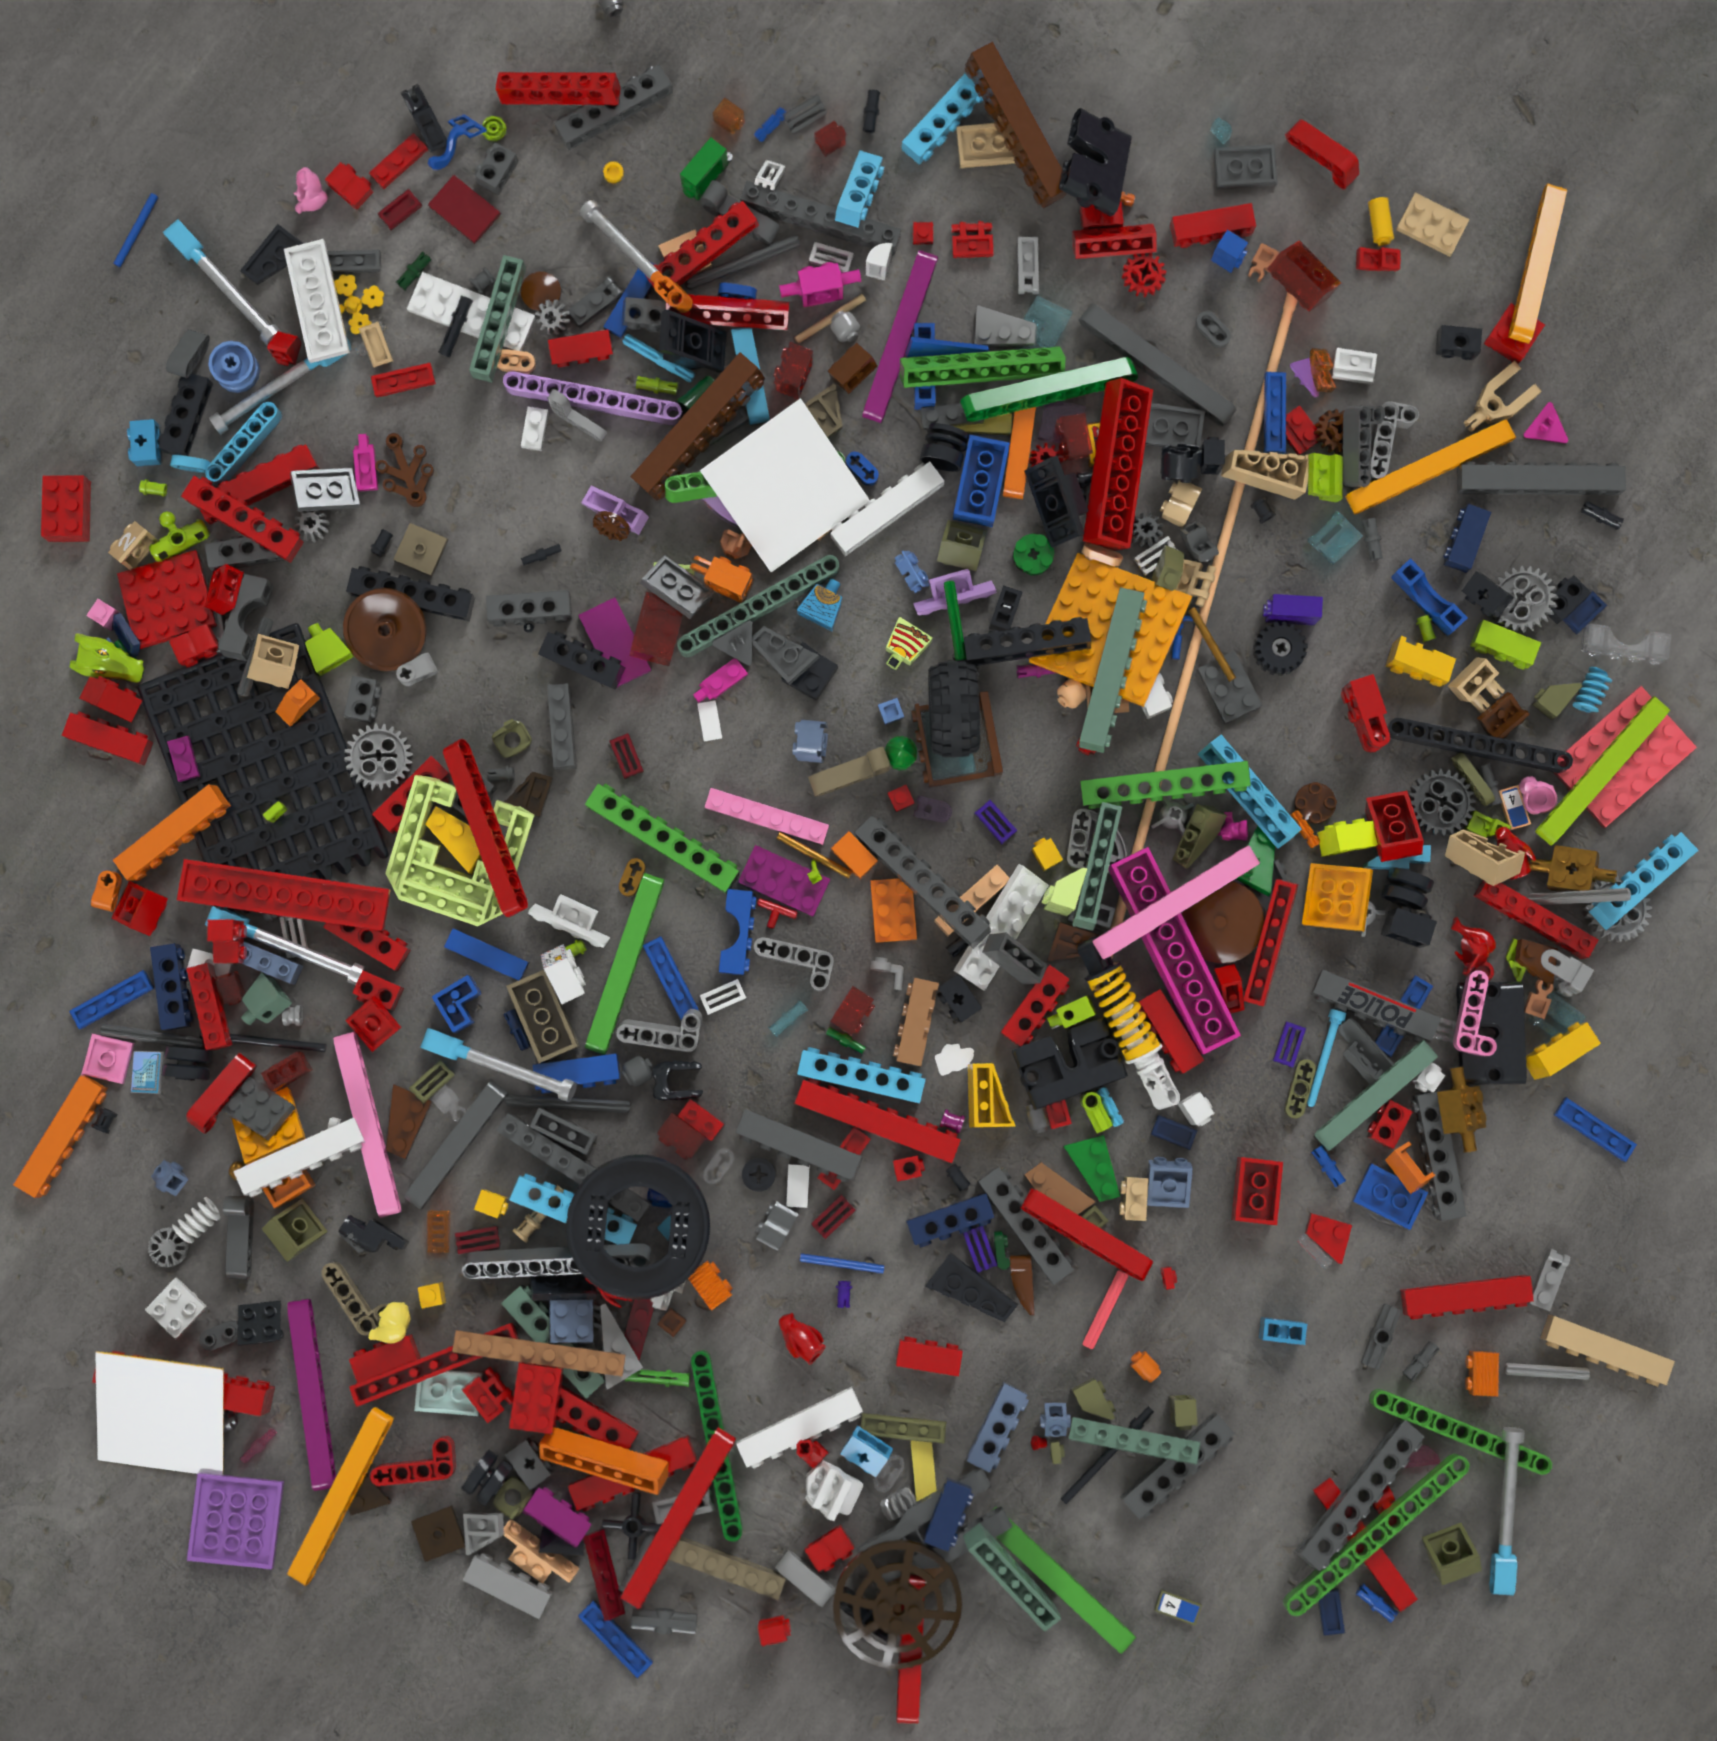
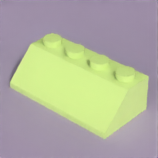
[1042,868,1087,917]

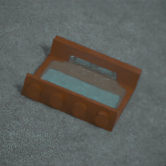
[911,691,1003,788]

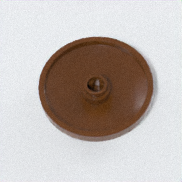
[343,588,427,671]
[1181,881,1265,963]

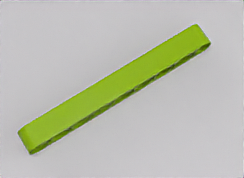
[1535,696,1670,846]

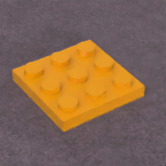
[1302,863,1373,932]
[231,1087,306,1165]

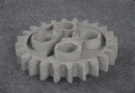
[1493,566,1558,633]
[344,723,413,791]
[1582,875,1652,943]

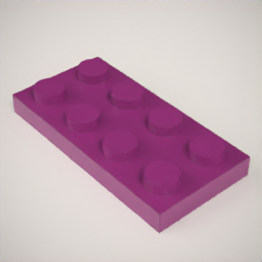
[738,845,831,917]

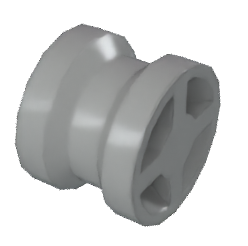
[282,1005,303,1026]

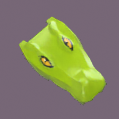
[69,633,144,683]

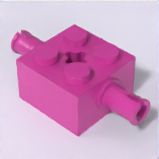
[779,262,861,308]

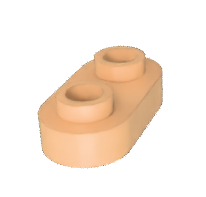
[497,349,536,374]
[1082,542,1123,567]

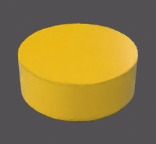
[603,161,624,184]

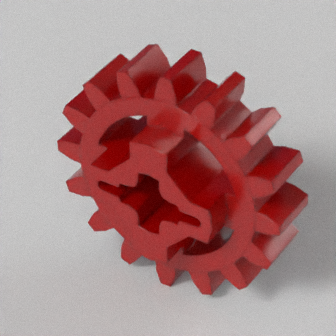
[1122,253,1166,297]

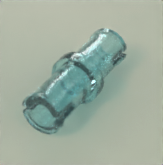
[768,1000,808,1038]

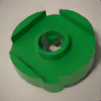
[1013,534,1054,576]

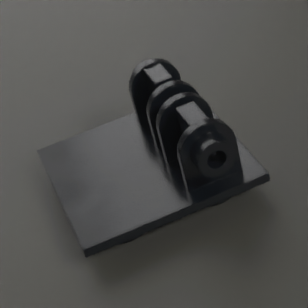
[238,1300,284,1346]

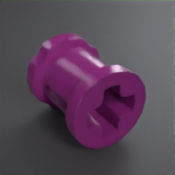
[939,1109,965,1134]

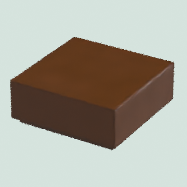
[657,1307,687,1338]

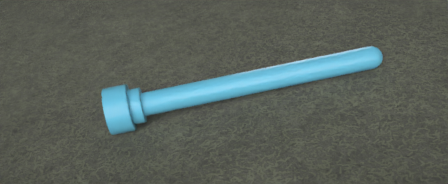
[1307,1009,1347,1107]

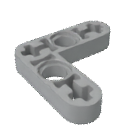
[547,389,607,442]

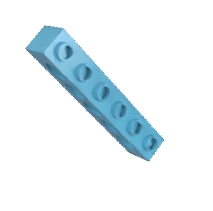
[902,73,983,165]
[1198,734,1302,849]
[1589,832,1698,930]
[797,1047,926,1104]
[509,1173,637,1244]

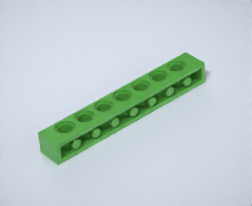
[900,347,1066,388]
[1081,761,1251,809]
[585,784,740,894]

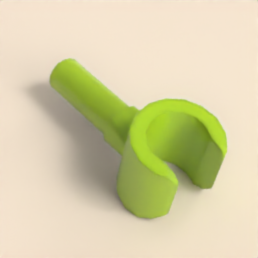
[807,860,822,884]

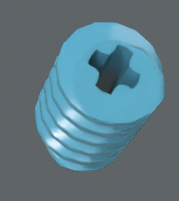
[1572,667,1613,713]

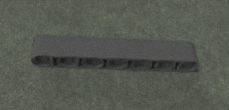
[404,1080,509,1210]

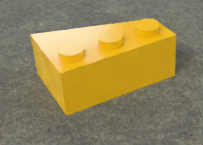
[1385,635,1456,687]
[425,807,482,875]
[1526,1022,1601,1080]
[967,1063,1015,1127]

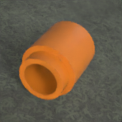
[1130,1351,1162,1383]

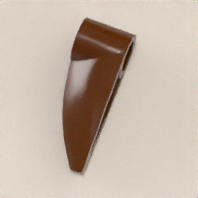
[1010,1255,1035,1315]

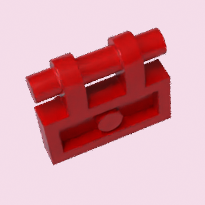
[951,221,994,258]
[461,1366,514,1423]

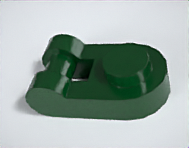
[993,1231,1010,1270]

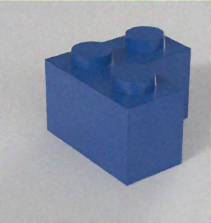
[432,975,482,1034]

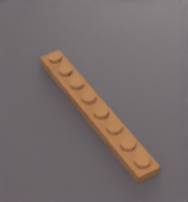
[452,1330,626,1376]

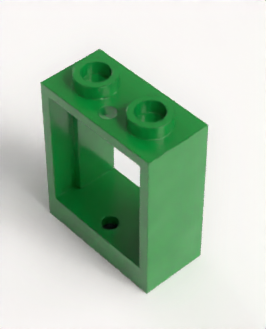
[680,137,728,201]

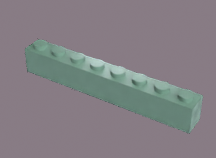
[1079,587,1147,753]

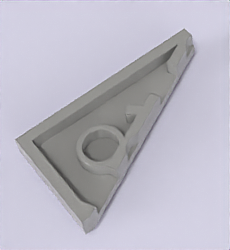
[600,1304,643,1390]

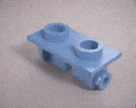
[895,551,930,593]

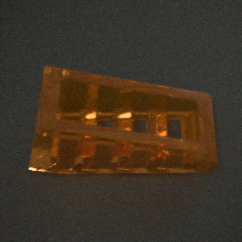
[427,1210,451,1253]

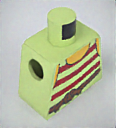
[886,617,933,670]

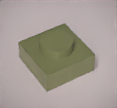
[1049,1439,1065,1464]

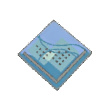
[130,1051,164,1094]

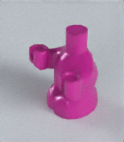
[1217,812,1248,841]

